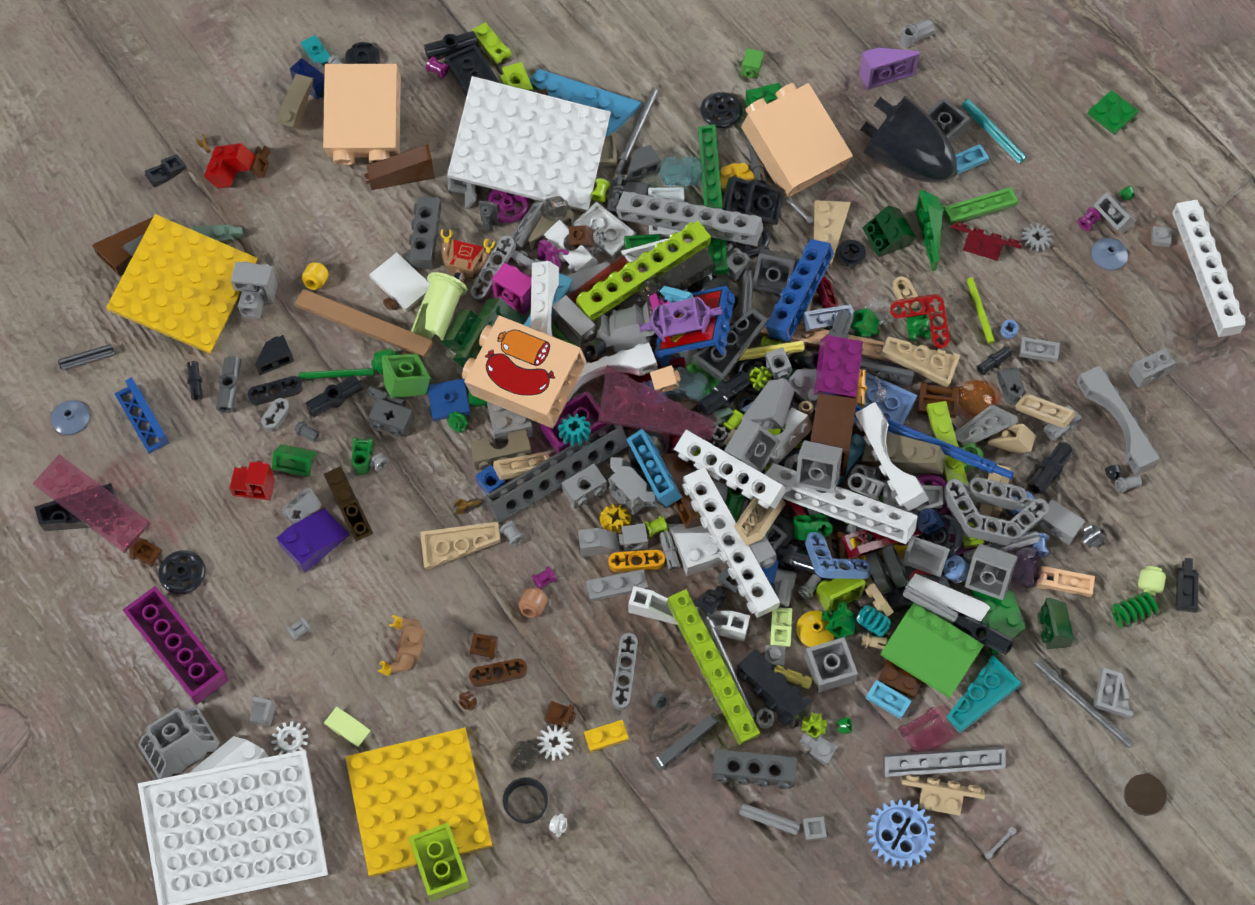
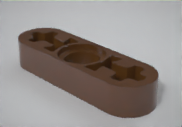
[469,659,527,687]

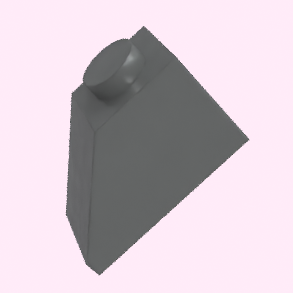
[626,145,661,183]

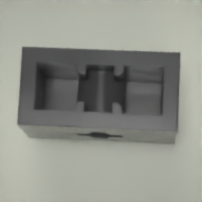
[368,398,414,437]

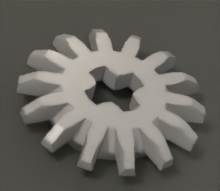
[1021,223,1054,252]

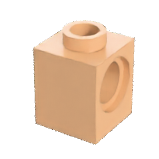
[650,365,681,394]

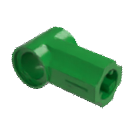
[725,483,746,522]

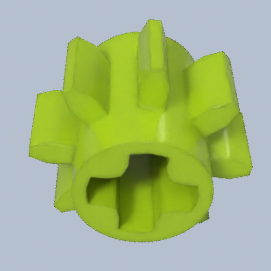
[749,366,773,391]
[802,712,827,739]

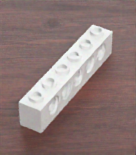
[674,430,787,509]

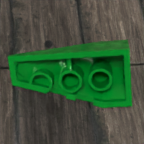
[915,190,944,271]

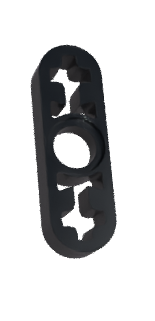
[248,376,303,405]

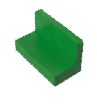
[272,444,317,477]

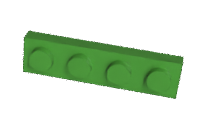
[944,187,1018,225]

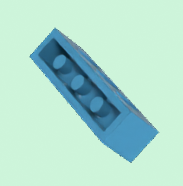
[626,429,683,507]

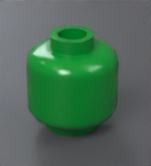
[371,348,399,375]

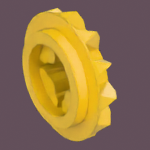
[600,503,631,533]

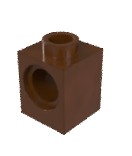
[569,225,594,248]

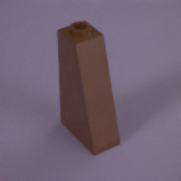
[365,144,435,190]
[92,217,153,277]

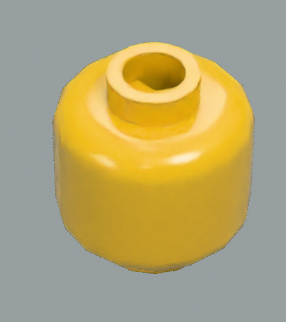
[302,262,329,290]

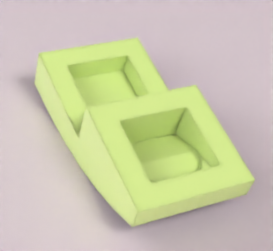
[770,607,792,647]
[324,707,370,747]

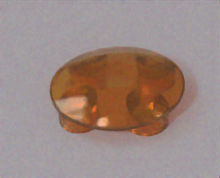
[958,380,995,416]

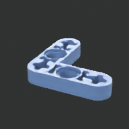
[805,532,871,579]

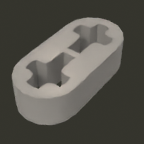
[261,398,290,432]

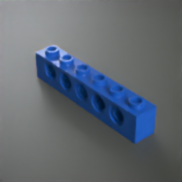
[766,239,834,342]

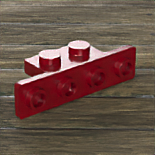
[951,222,1022,261]

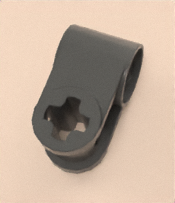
[997,367,1024,405]

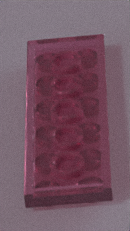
[33,454,151,554]

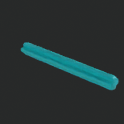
[962,99,1026,164]

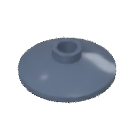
[1091,238,1128,270]
[51,400,90,435]

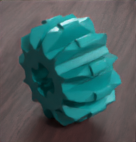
[558,413,591,447]
[856,605,891,636]

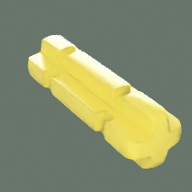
[774,665,813,689]

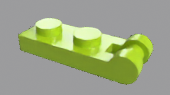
[471,22,512,64]

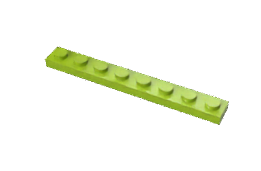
[926,401,984,549]

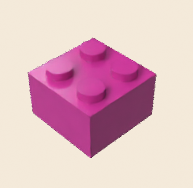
[492,263,532,315]

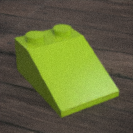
[408,823,470,902]

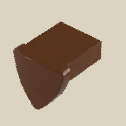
[129,537,163,567]
[470,633,499,660]

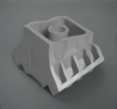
[596,301,655,352]
[608,457,666,516]
[138,707,220,779]

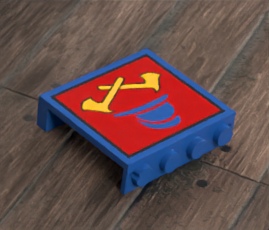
[654,286,735,367]

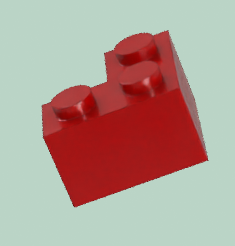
[204,143,255,189]
[229,461,275,501]

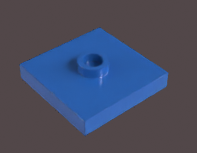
[427,379,470,421]

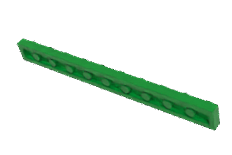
[698,124,728,275]

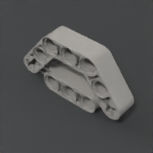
[943,478,1049,546]

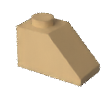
[987,424,1036,453]

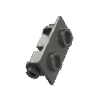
[479,201,499,232]

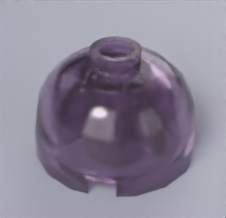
[1012,547,1039,587]

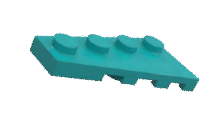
[946,655,1021,734]

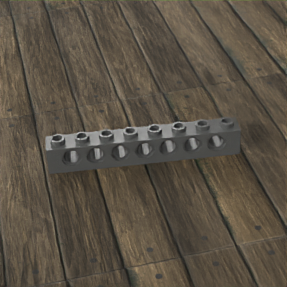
[483,420,629,523]

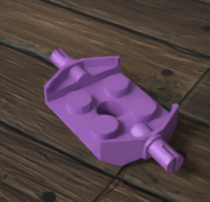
[639,297,723,342]

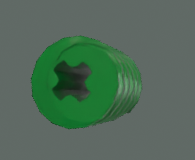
[1112,592,1158,628]

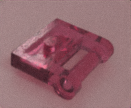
[898,707,953,752]

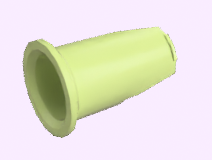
[411,272,468,340]

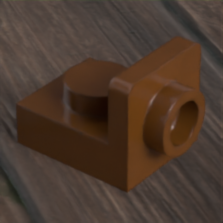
[544,701,577,729]

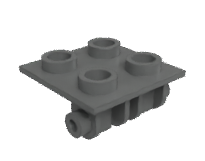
[607,174,648,212]

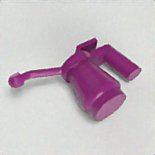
[538,239,569,272]

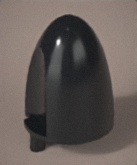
[860,95,957,183]

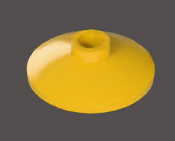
[796,610,835,647]

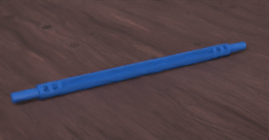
[854,406,1014,479]

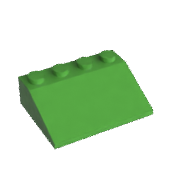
[880,602,984,698]

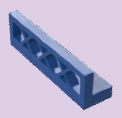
[115,377,169,454]

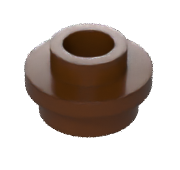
[459,691,477,711]

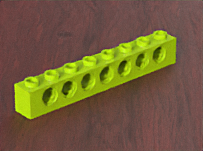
[576,220,711,321]
[667,589,760,747]

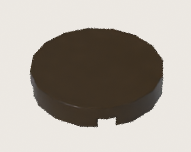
[1124,774,1167,816]

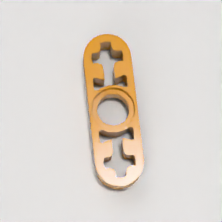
[608,550,665,572]

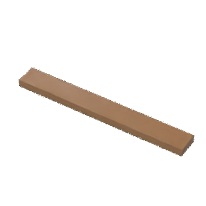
[295,289,434,359]

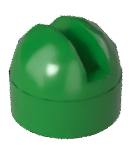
[1118,185,1135,201]
[836,717,853,734]

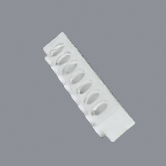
[1172,199,1246,337]
[762,463,918,544]
[682,467,780,618]

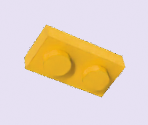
[584,720,629,753]

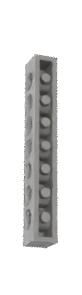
[616,191,763,246]

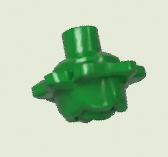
[447,411,468,433]

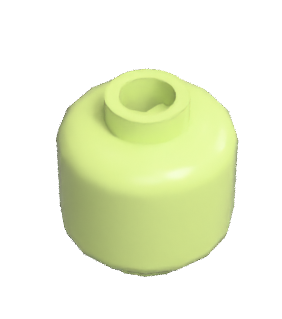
[1138,566,1166,596]

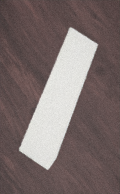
[905,574,990,621]

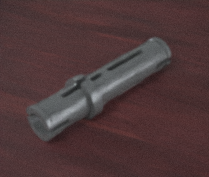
[746,138,767,184]

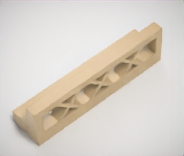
[734,490,786,546]

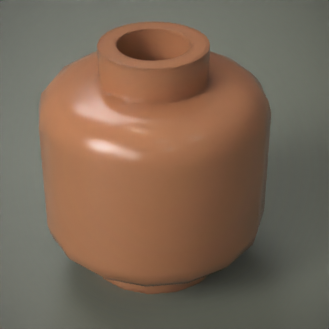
[518,588,547,618]

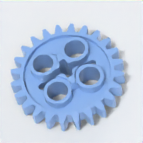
[866,799,935,869]

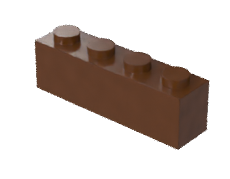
[661,452,712,529]

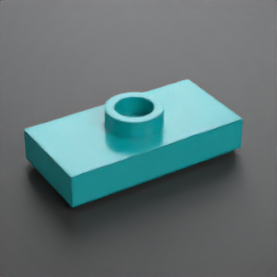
[300,35,331,70]

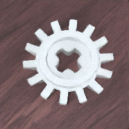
[271,721,308,755]
[536,725,573,761]

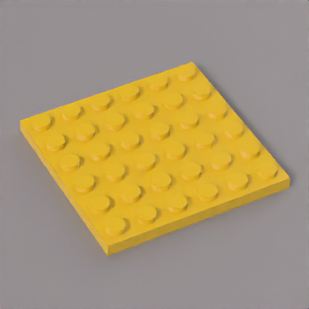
[106,214,257,354]
[345,727,493,877]

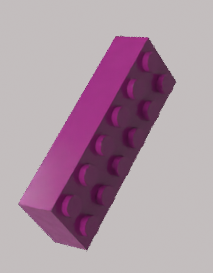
[122,586,229,705]

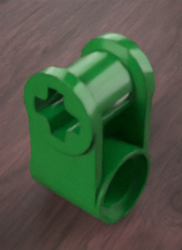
[351,437,374,475]
[794,513,833,540]

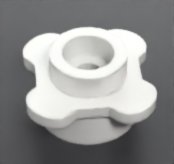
[549,814,568,837]

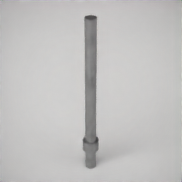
[615,88,658,175]
[697,608,756,718]
[1034,660,1134,748]

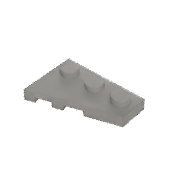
[954,405,1019,447]

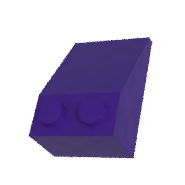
[276,508,350,573]

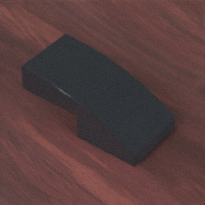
[145,154,186,187]

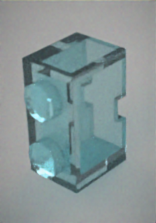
[659,156,703,186]
[667,367,710,402]

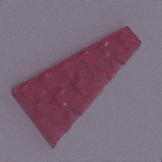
[598,365,714,442]

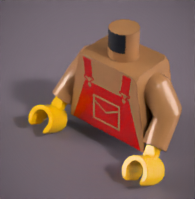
[441,229,496,283]
[378,615,425,676]

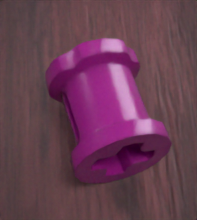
[426,57,449,79]
[1077,207,1101,231]
[531,566,557,590]

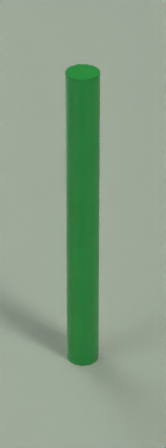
[298,368,374,380]

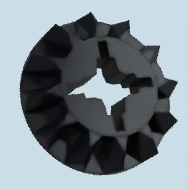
[837,240,866,267]

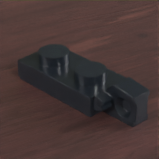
[1176,558,1199,613]
[694,585,726,615]

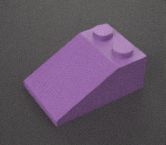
[859,48,920,90]

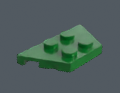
[970,589,1025,656]

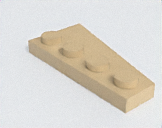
[813,200,851,267]
[880,337,960,387]
[420,522,501,571]

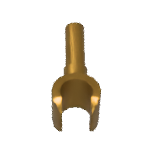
[195,134,211,153]
[453,499,482,514]

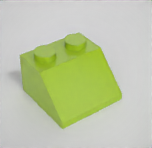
[816,578,866,612]

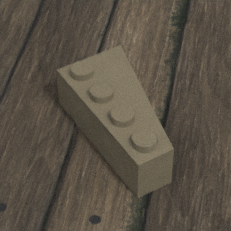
[862,432,946,474]

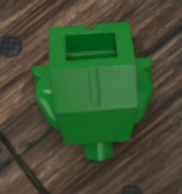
[850,308,880,338]
[907,308,931,341]
[821,602,856,639]

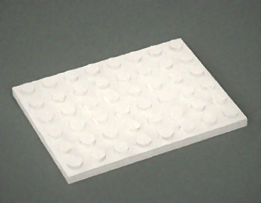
[447,76,611,212]
[138,750,328,905]

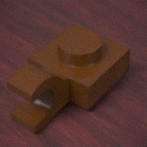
[250,145,270,178]

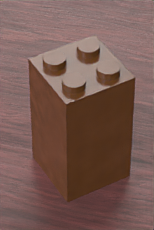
[810,393,857,476]

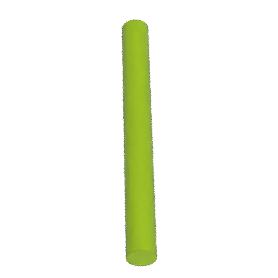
[966,277,995,344]

